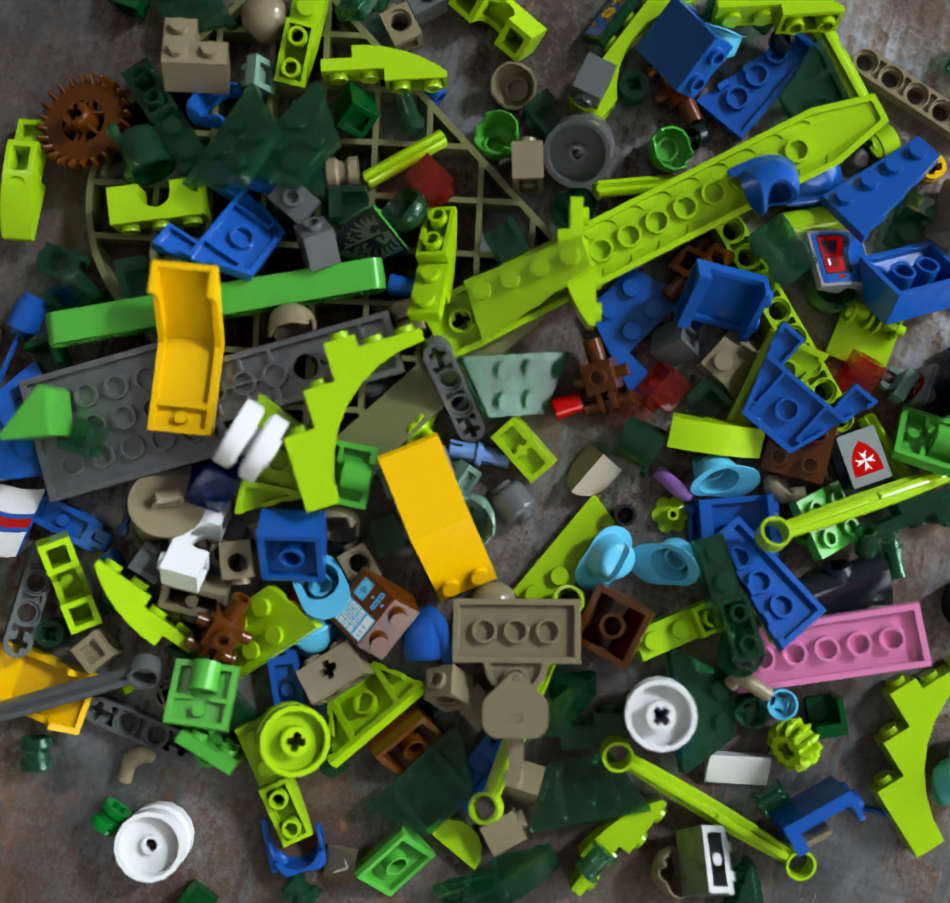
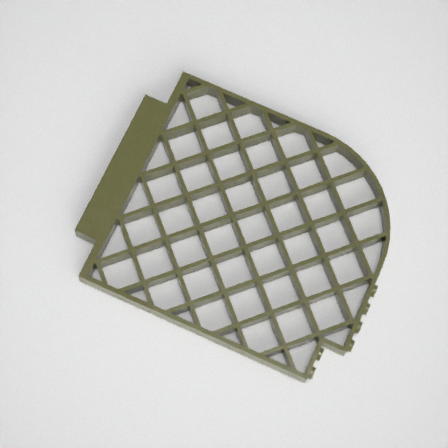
[85,0,556,472]

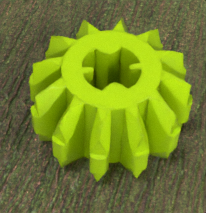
[766,717,823,773]

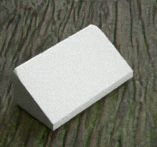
[704,750,771,786]

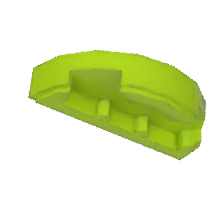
[427,817,482,870]

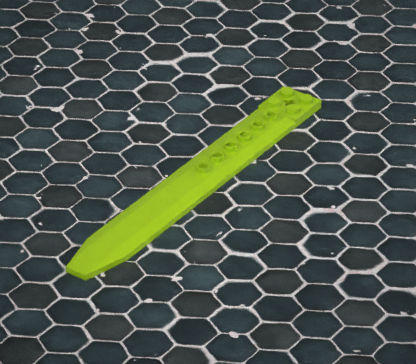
[427,93,889,359]

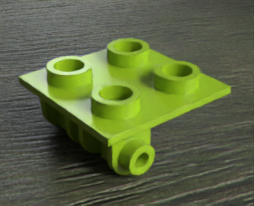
[825,297,906,376]

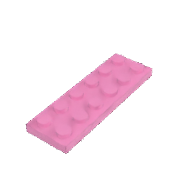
[726,601,932,694]

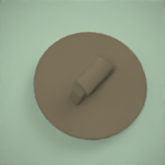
[127,469,206,538]

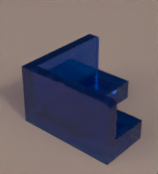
[184,454,246,513]

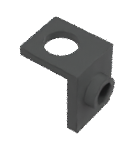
[267,174,320,224]

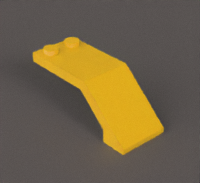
[147,260,225,437]
[377,432,497,601]
[0,639,99,735]

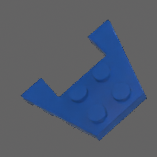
[151,160,286,281]
[595,269,704,393]
[741,321,878,454]
[0,362,43,481]

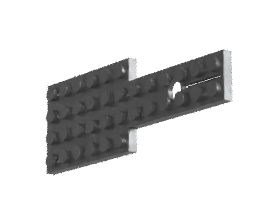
[18,310,406,502]

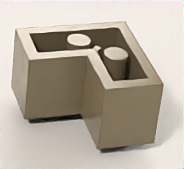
[161,17,231,94]

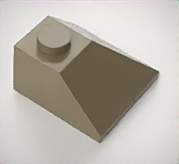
[694,329,761,403]

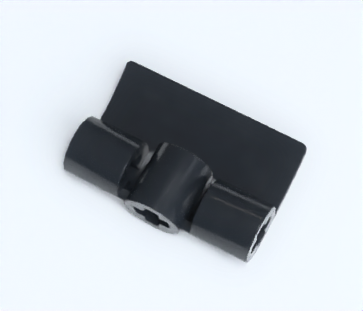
[797,551,893,616]

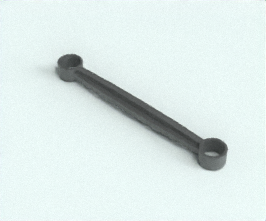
[0,654,162,722]

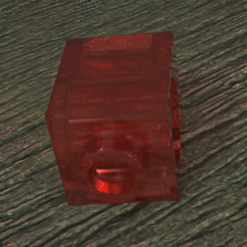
[405,153,455,207]
[834,348,886,394]
[635,361,692,415]

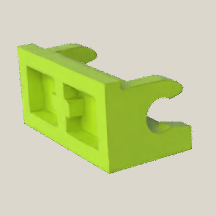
[490,414,558,484]

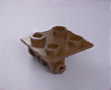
[760,425,839,485]

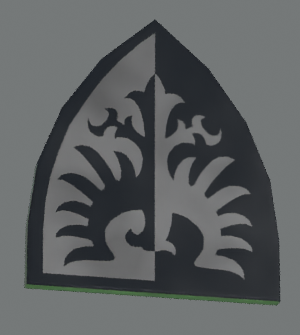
[336,204,409,261]

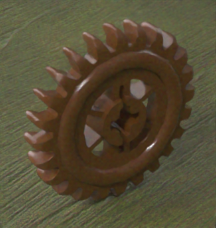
[35,72,133,171]

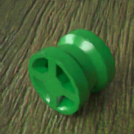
[90,797,132,838]

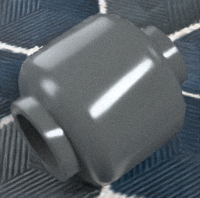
[490,478,536,525]

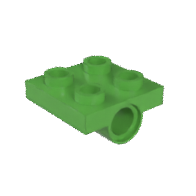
[890,405,950,478]
[335,440,379,510]
[788,480,864,561]
[162,658,241,732]
[174,727,246,775]

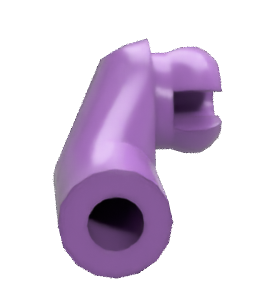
[653,466,696,502]

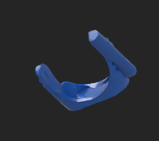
[186,82,261,129]
[260,819,327,878]

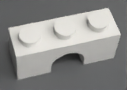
[157,493,232,594]

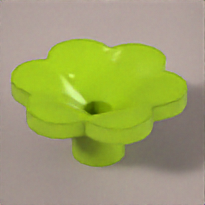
[406,414,436,443]
[651,496,688,533]

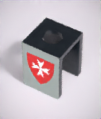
[902,363,950,418]
[830,425,892,490]

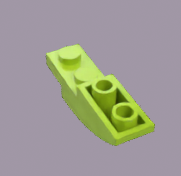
[274,0,330,89]
[711,0,845,35]
[320,45,448,95]
[0,118,47,242]
[556,197,602,330]
[407,206,457,322]
[94,557,194,653]
[636,586,757,662]
[234,716,314,848]
[568,792,668,897]

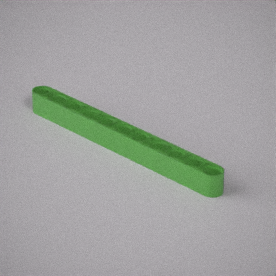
[44,257,387,348]

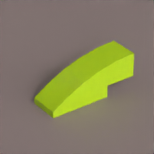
[667,412,765,459]

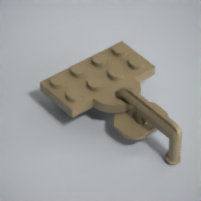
[452,598,581,787]

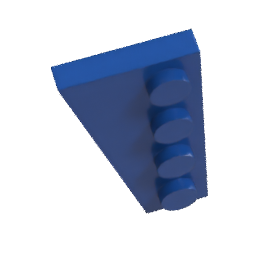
[695,33,819,143]
[821,136,940,244]
[715,516,827,652]

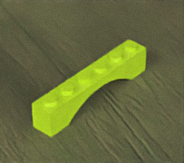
[567,0,698,121]

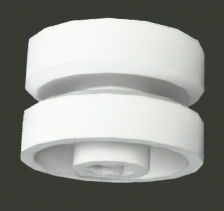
[212,398,290,484]
[624,675,698,752]
[114,800,195,883]

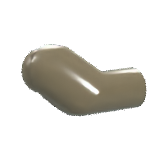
[762,474,807,504]
[724,669,774,702]
[116,744,156,784]

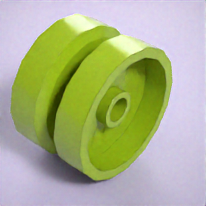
[255,701,330,778]

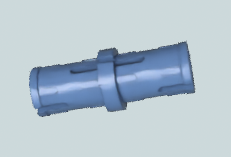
[448,439,510,469]

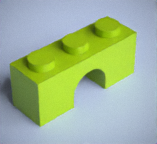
[448,0,548,62]
[106,176,211,235]
[36,530,103,635]

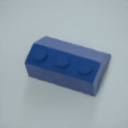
[858,240,950,325]

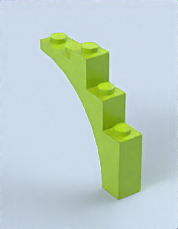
[283,324,424,513]
[867,655,950,858]

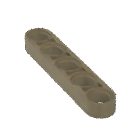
[851,48,950,141]

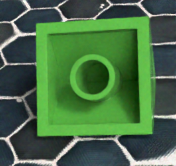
[0,384,74,441]
[354,818,436,897]

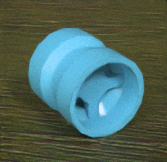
[760,687,798,721]

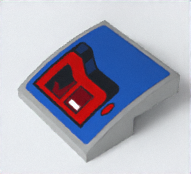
[802,229,867,293]

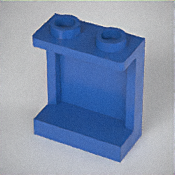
[636,0,733,98]
[674,258,773,342]
[693,494,782,563]
[768,776,866,857]

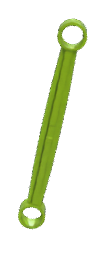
[810,31,901,160]
[755,471,950,553]
[468,585,587,825]
[599,735,817,881]

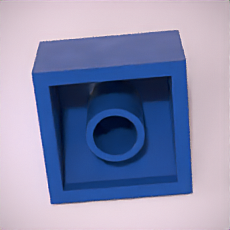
[256,508,327,582]

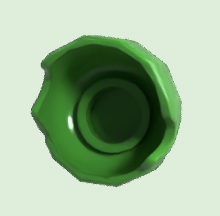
[473,109,519,161]
[647,125,694,173]

